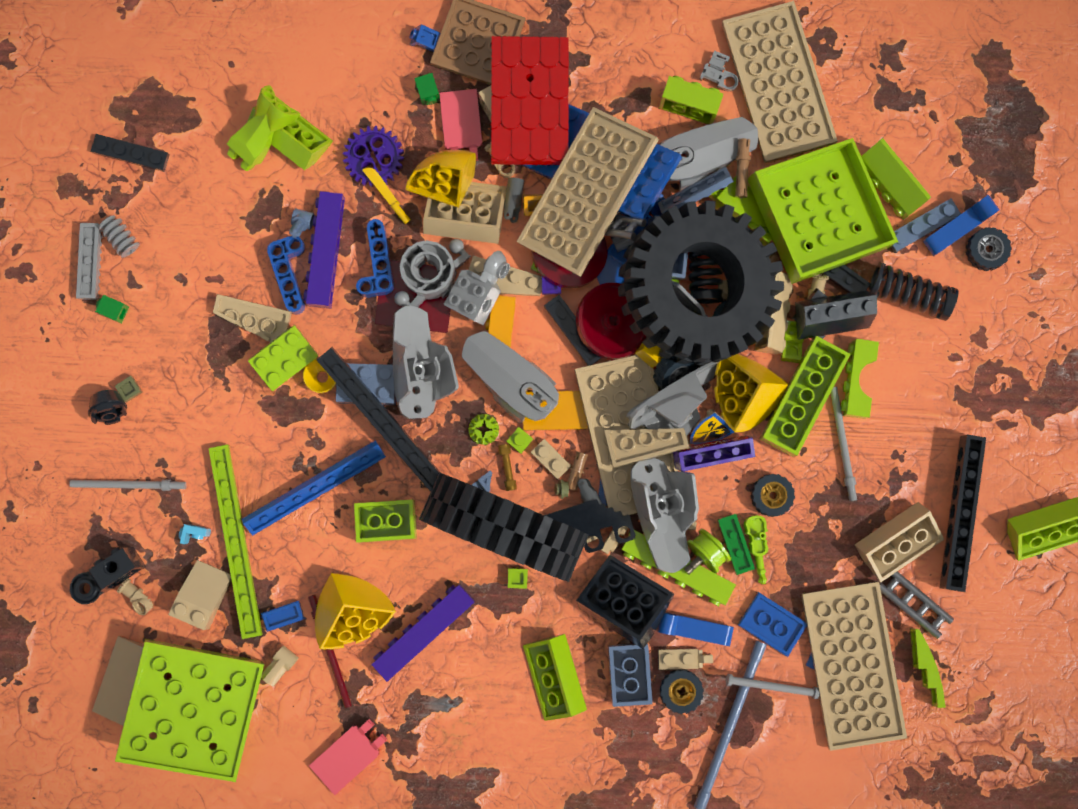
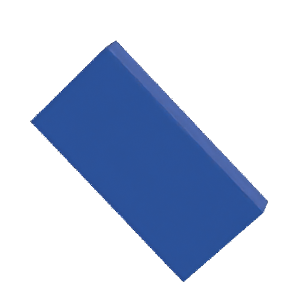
[261,601,305,632]

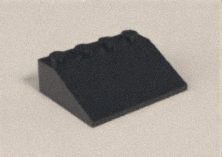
[576,555,674,649]

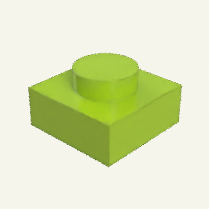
[506,427,533,454]
[508,568,528,589]

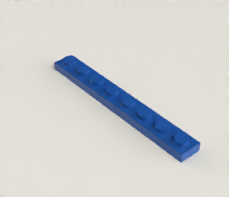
[242,440,386,536]

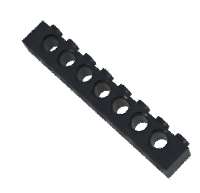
[939,434,986,592]

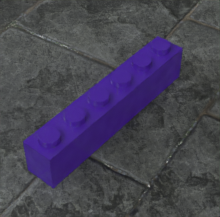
[304,191,345,309]
[371,584,475,682]

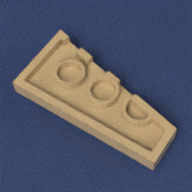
[469,255,542,297]
[213,294,292,342]
[604,428,690,468]

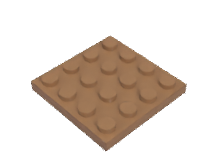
[430,0,526,85]

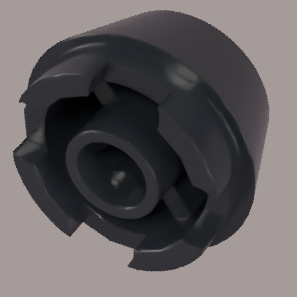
[88,390,127,425]

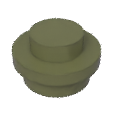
[555,480,569,499]

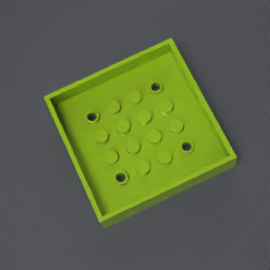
[748,138,898,284]
[115,639,264,782]

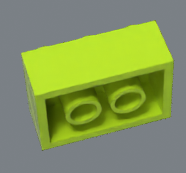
[659,76,724,125]
[248,324,318,391]
[354,499,417,543]

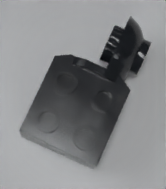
[70,546,146,604]

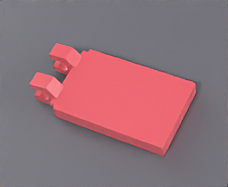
[439,89,483,161]
[309,719,387,796]

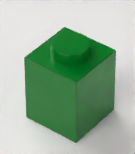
[414,73,440,105]
[95,295,129,324]

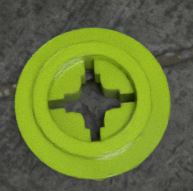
[469,414,499,445]

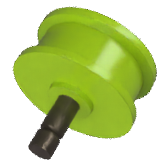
[684,528,731,575]

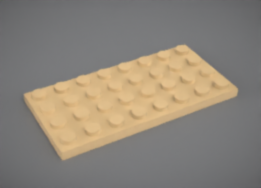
[722,1,838,163]
[517,107,659,277]
[574,355,678,516]
[801,582,907,751]

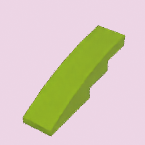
[910,628,946,708]

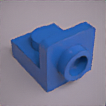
[409,24,441,52]

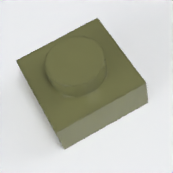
[115,376,143,403]

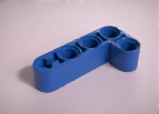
[922,195,1000,257]
[356,219,394,298]
[267,236,306,315]
[656,612,734,646]

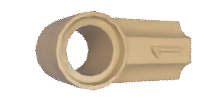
[261,646,299,687]

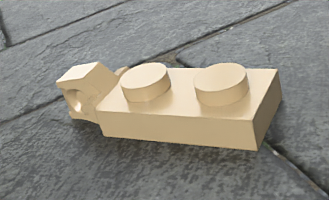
[658,649,713,670]

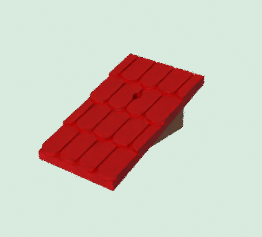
[491,36,569,165]

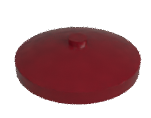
[531,237,607,288]
[576,283,646,359]

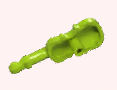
[744,515,768,585]

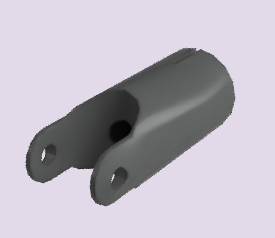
[504,177,525,223]
[578,479,602,504]

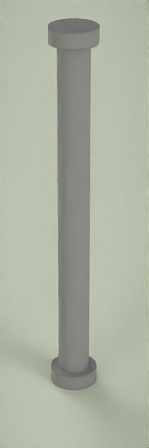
[726,674,820,699]

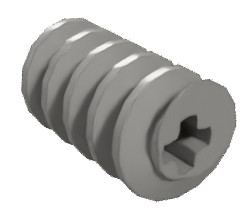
[98,215,140,258]

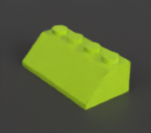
[247,97,333,170]
[861,138,931,220]
[1007,497,1078,561]
[523,634,587,721]

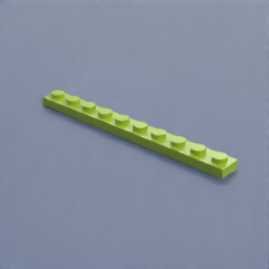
[209,445,263,639]

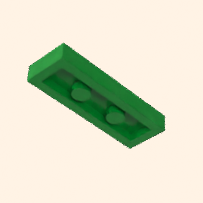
[717,514,755,575]

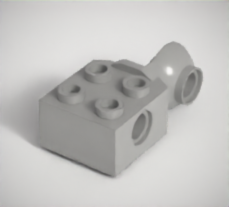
[444,251,510,325]

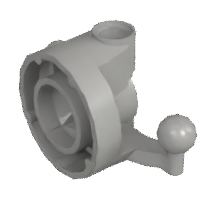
[394,239,471,307]

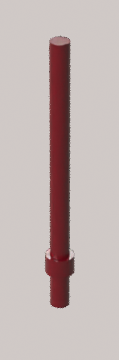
[308,595,352,708]

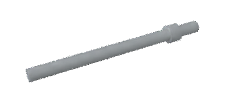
[830,387,857,501]
[70,479,187,491]

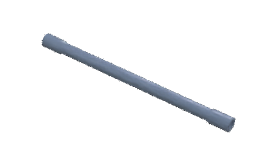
[693,641,767,809]

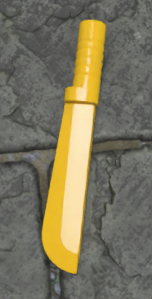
[363,168,410,224]

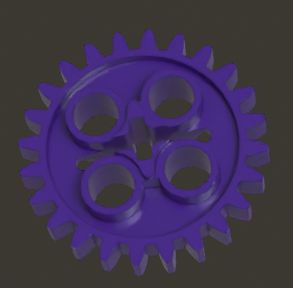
[343,126,405,188]

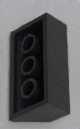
[795,290,877,340]

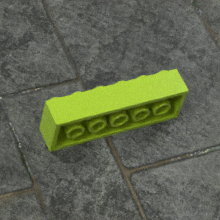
[759,336,851,457]

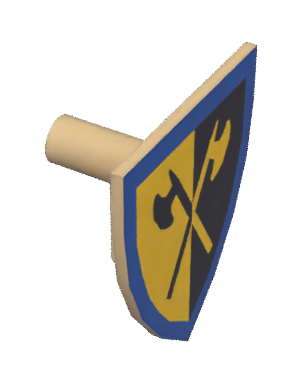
[689,409,734,444]

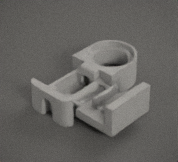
[700,50,738,92]

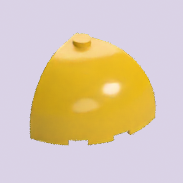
[405,150,476,208]
[714,354,789,432]
[315,573,396,649]

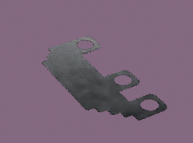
[545,499,636,553]

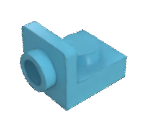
[179,524,211,544]

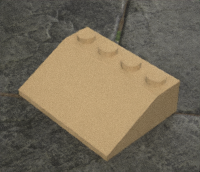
[423,182,507,244]
[92,636,167,726]

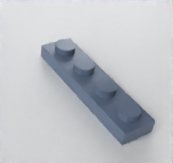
[658,167,733,214]
[891,198,961,253]

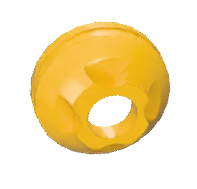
[303,359,337,393]

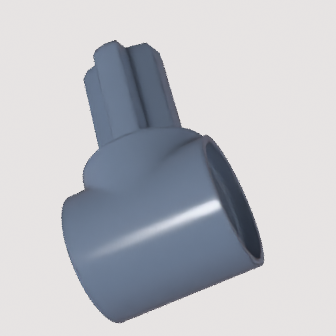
[289,208,315,238]

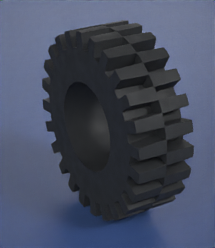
[618,201,784,365]
[419,472,588,582]

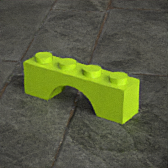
[841,339,879,419]

